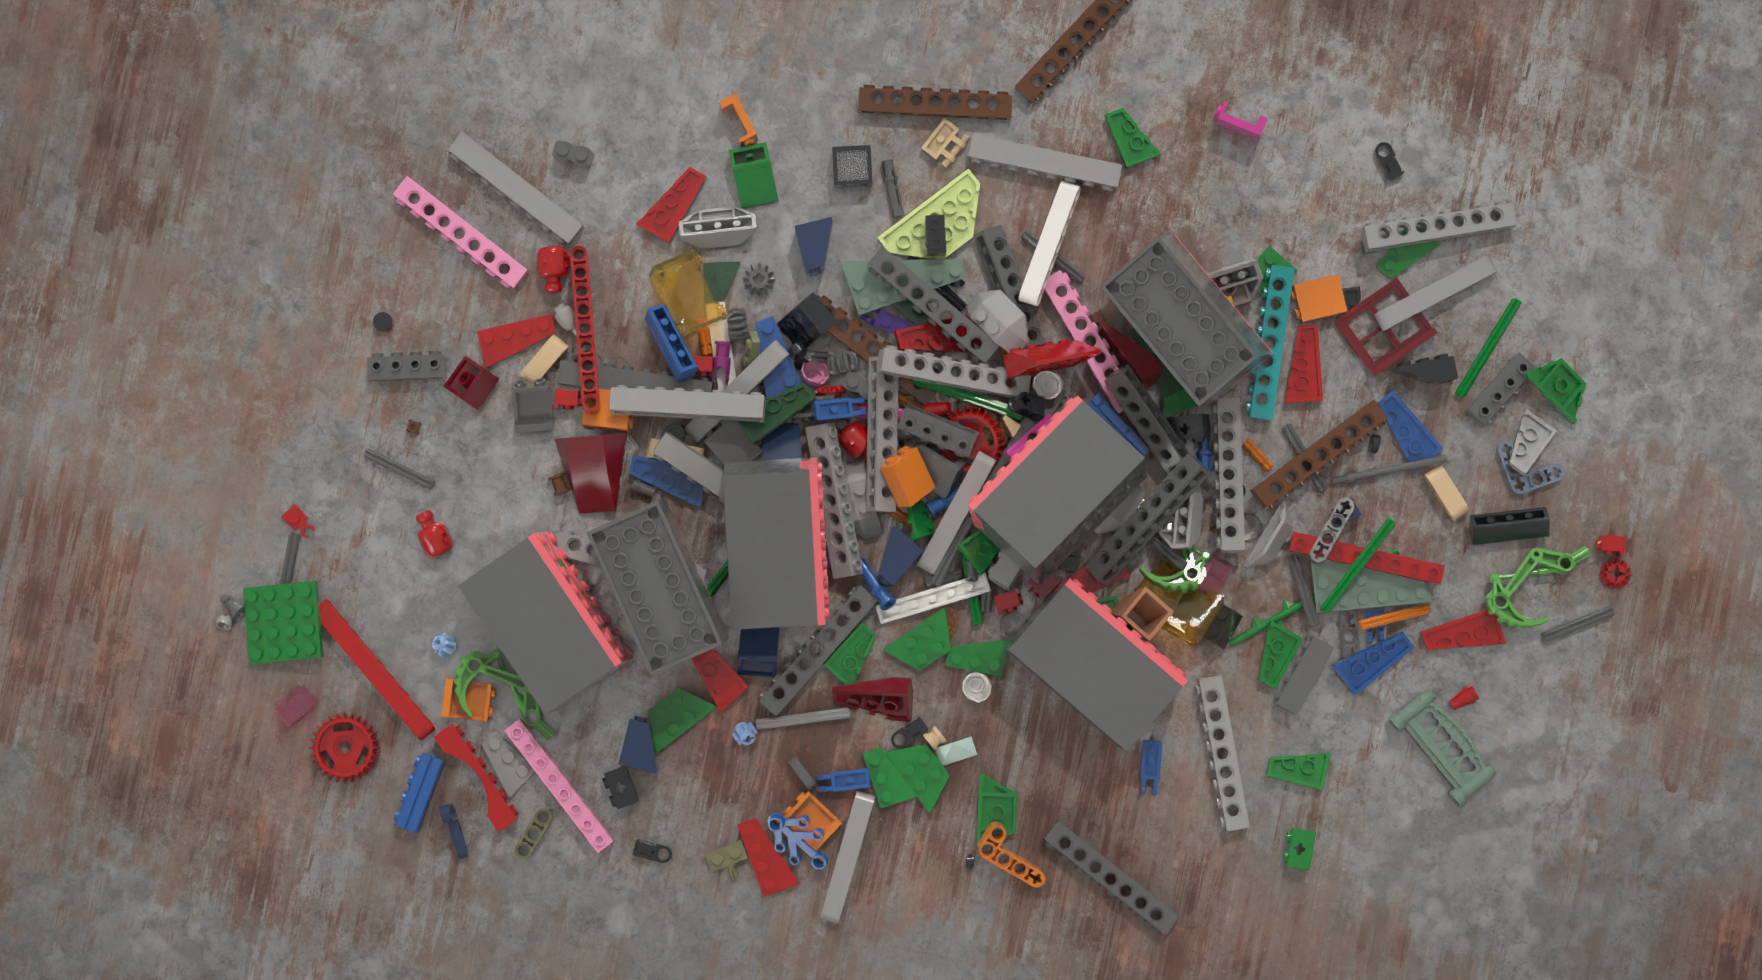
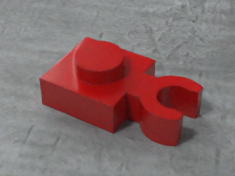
[281,504,316,538]

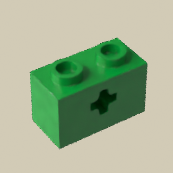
[1283,828,1316,870]

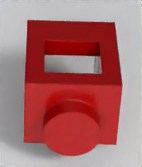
[693,356,714,377]
[554,389,582,410]
[1595,535,1626,556]
[994,590,1024,615]

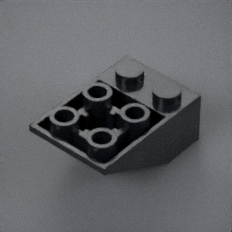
[777,292,838,348]
[1392,353,1458,385]
[1170,589,1243,649]

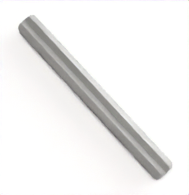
[755,707,850,730]

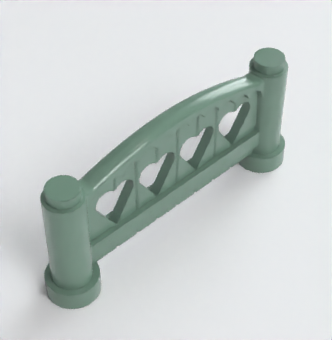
[1388,689,1497,808]

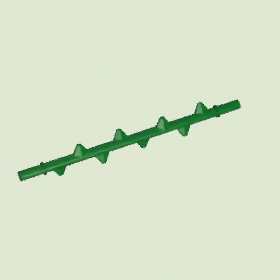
[1229,547,1400,647]

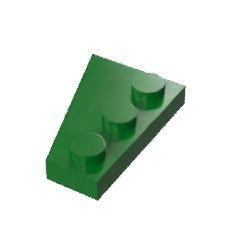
[945,639,1009,677]
[863,748,917,808]

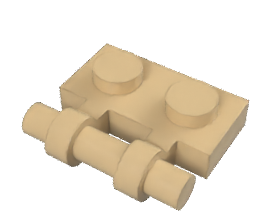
[921,118,970,168]

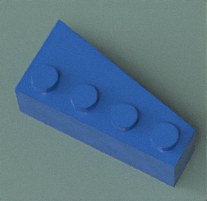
[755,316,801,398]

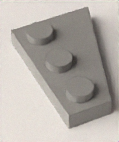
[1508,409,1557,476]
[482,730,535,798]

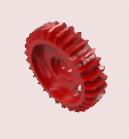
[935,406,1006,475]
[309,712,381,783]

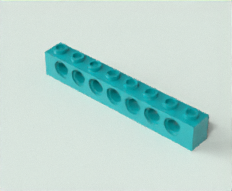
[1246,265,1295,420]

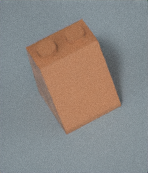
[1111,586,1174,641]

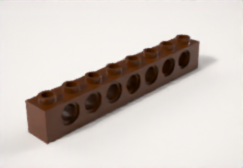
[1015,0,1133,104]
[858,85,1012,121]
[817,295,937,405]
[1250,399,1388,509]

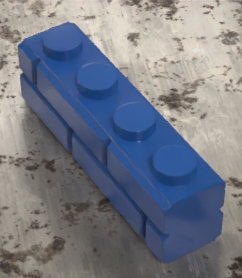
[645,304,698,382]
[1087,393,1150,456]
[393,753,445,833]

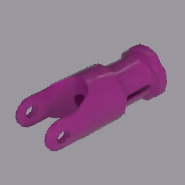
[712,341,732,385]

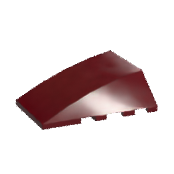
[555,433,628,514]

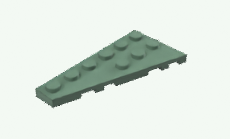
[840,259,968,316]
[1311,557,1432,613]

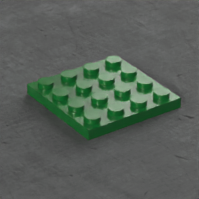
[243,581,324,665]

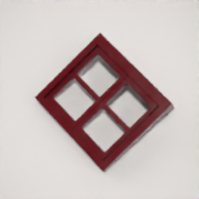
[1334,278,1438,377]

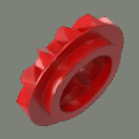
[815,386,846,397]
[1600,558,1631,589]

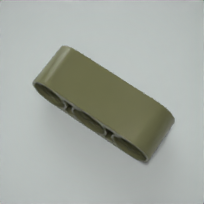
[514,808,553,859]

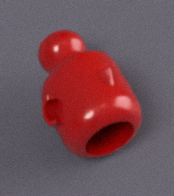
[537,246,571,293]
[838,421,868,465]
[416,510,453,558]

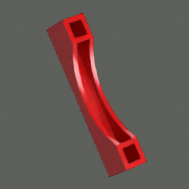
[434,723,519,832]

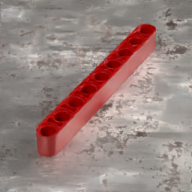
[570,245,600,415]
[319,598,436,741]

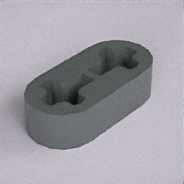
[788,756,817,790]

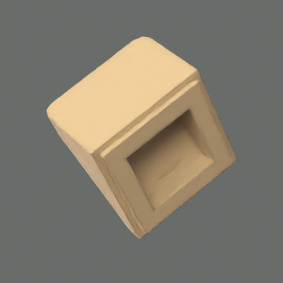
[1000,415,1021,438]

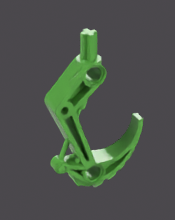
[1137,498,1210,593]
[1485,546,1591,628]
[453,649,555,740]

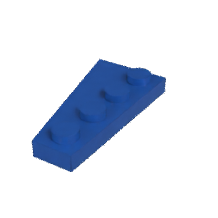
[1378,390,1443,473]
[629,455,704,508]
[1331,631,1415,695]

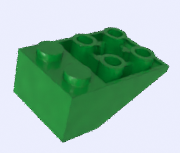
[729,142,779,209]

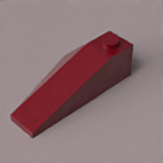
[1098,320,1162,390]
[832,677,913,722]

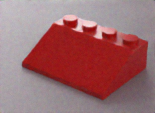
[1003,339,1102,378]

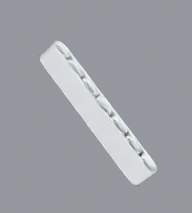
[1019,181,1081,306]

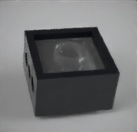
[832,145,873,188]

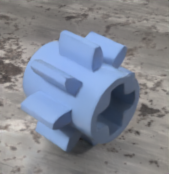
[432,633,456,658]
[732,722,758,745]

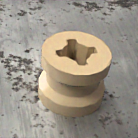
[923,726,947,750]

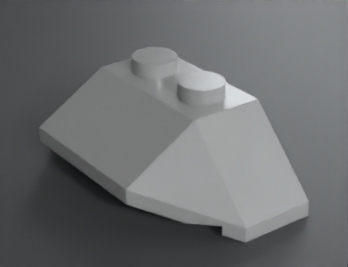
[679,206,757,249]
[1207,260,1263,306]
[966,290,1029,353]
[844,460,884,539]
[1094,483,1145,535]
[1159,485,1203,549]
[1242,500,1293,568]

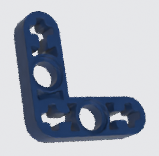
[439,803,469,859]

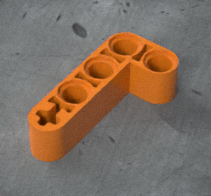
[977,821,1045,887]

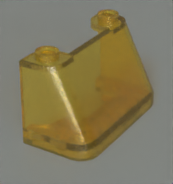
[649,249,727,341]
[1134,560,1224,646]

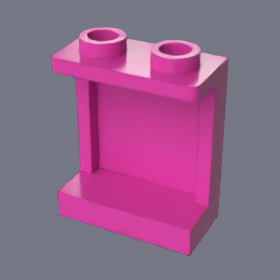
[1213,101,1268,141]

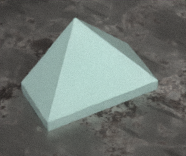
[935,737,977,766]

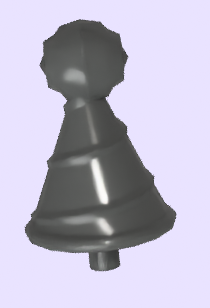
[220,594,246,620]

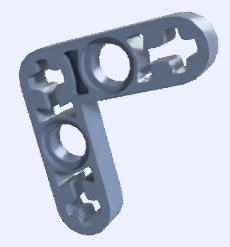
[1497,441,1565,494]

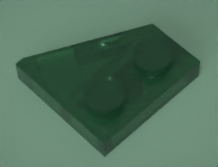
[703,261,740,302]

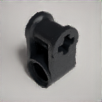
[1008,392,1045,420]

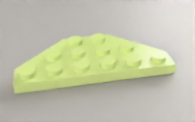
[877,169,980,259]

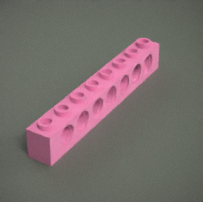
[393,176,529,289]
[1044,270,1136,414]
[504,719,615,853]

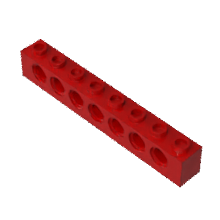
[1289,532,1445,585]

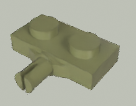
[743,331,760,368]
[705,840,748,879]

